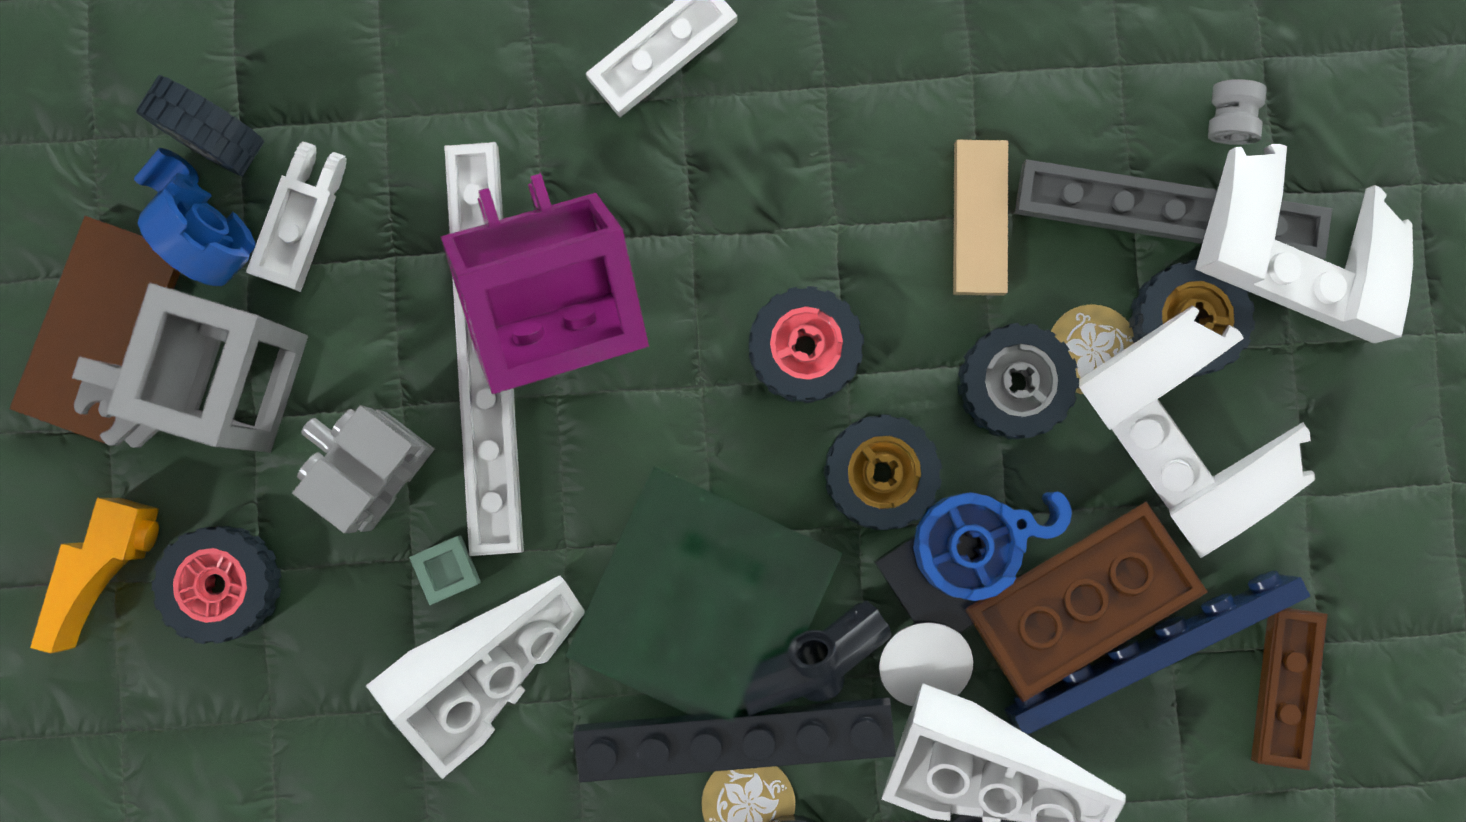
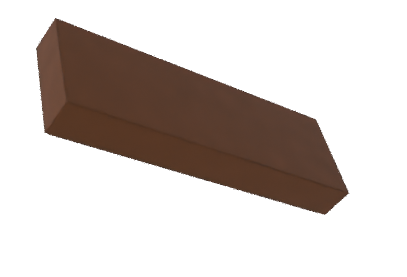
[1251,608,1328,771]

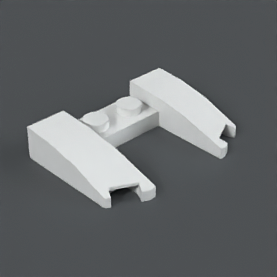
[1195,144,1413,343]
[1079,306,1315,558]

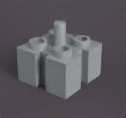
[292,405,435,533]

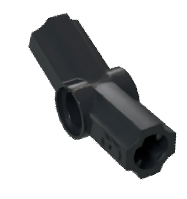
[733,600,892,716]

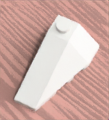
[366,575,585,779]
[882,683,1125,822]

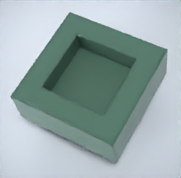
[409,535,481,606]

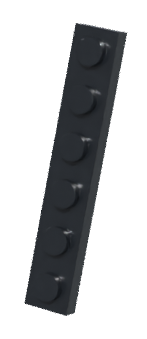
[573,698,896,782]

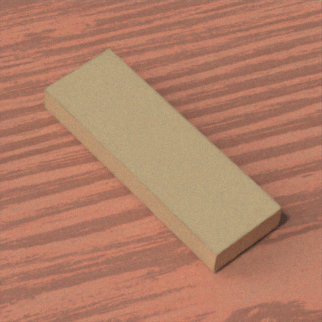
[953,140,1008,296]

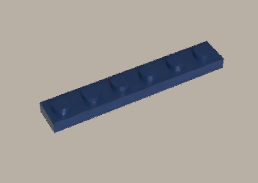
[1004,571,1311,735]

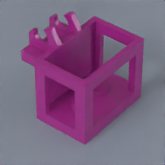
[440,173,649,395]

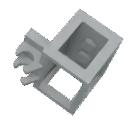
[72,283,309,453]

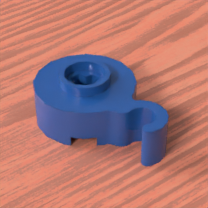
[134,148,256,286]
[913,492,1072,601]

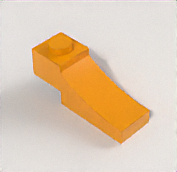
[30,498,159,654]

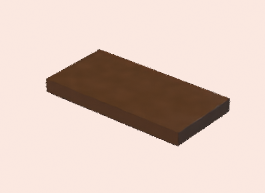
[9,216,180,444]
[965,502,1208,703]

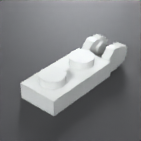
[246,141,347,292]

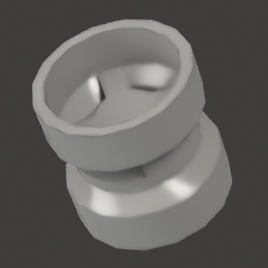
[1208,79,1267,145]

